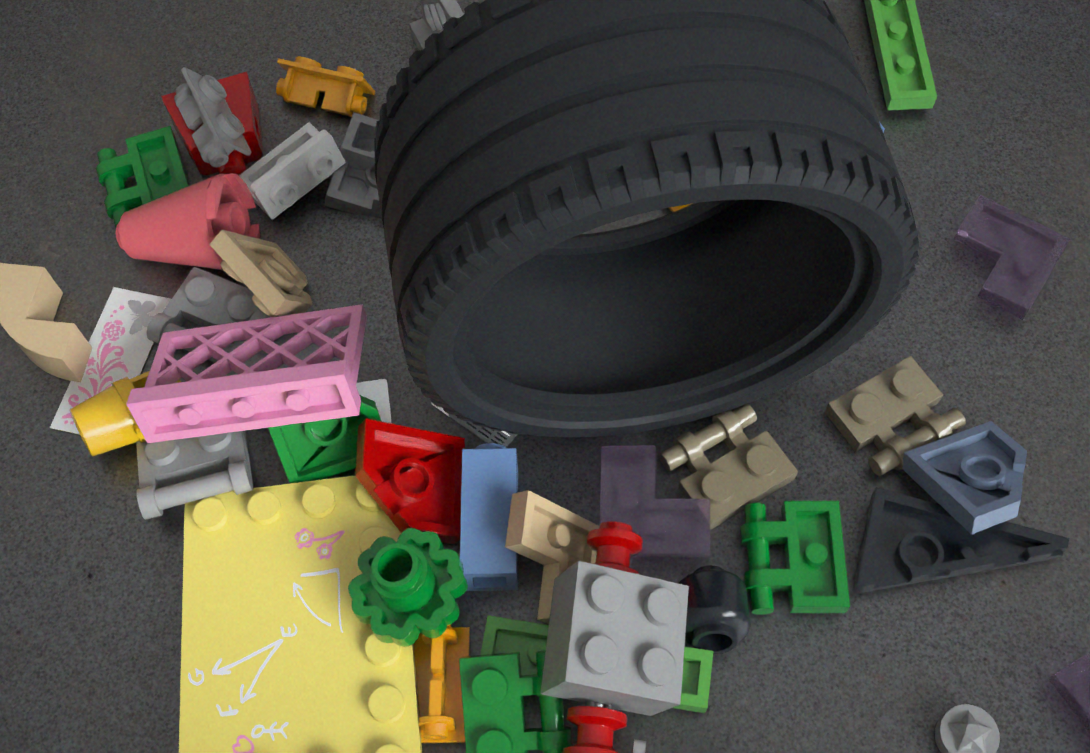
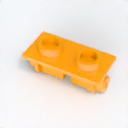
[276,56,375,117]
[414,625,470,743]

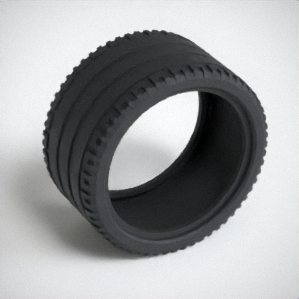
[374,0,919,437]

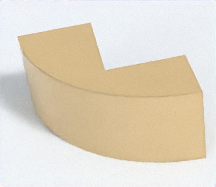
[0,263,92,383]

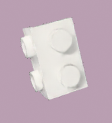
[239,122,346,220]

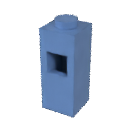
[460,443,518,591]

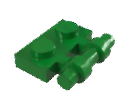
[96,126,190,227]
[740,501,850,615]
[459,650,573,753]

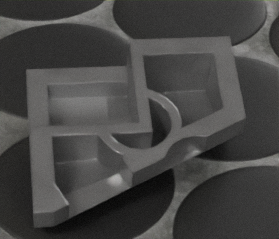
[324,112,382,218]

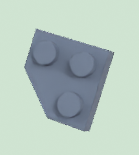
[902,421,1027,534]

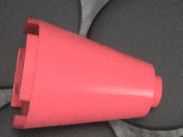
[116,173,260,270]

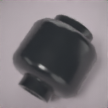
[679,565,751,655]

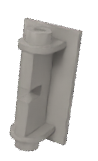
[174,67,252,167]

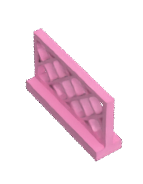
[126,304,367,443]

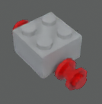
[541,521,689,753]

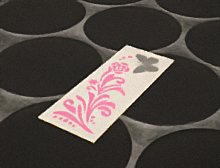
[50,287,171,435]

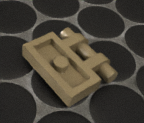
[825,356,966,476]
[659,404,798,532]

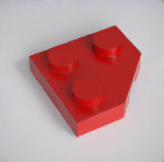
[355,419,465,544]

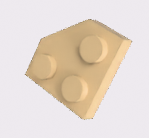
[209,230,312,317]

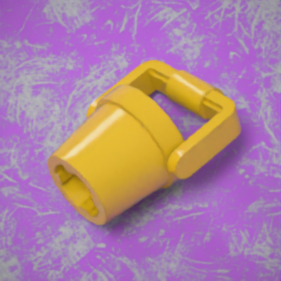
[69,371,181,457]

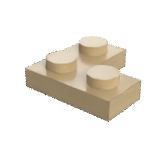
[505,490,599,624]

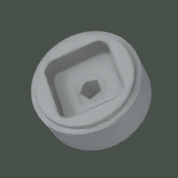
[935,704,1000,753]

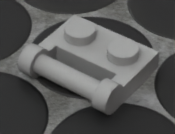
[147,266,257,363]
[136,431,253,520]

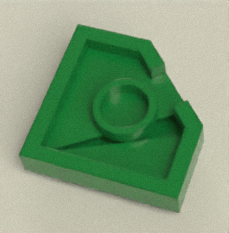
[268,395,382,483]

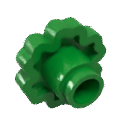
[348,528,468,647]

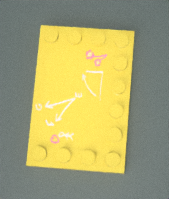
[179,476,422,753]

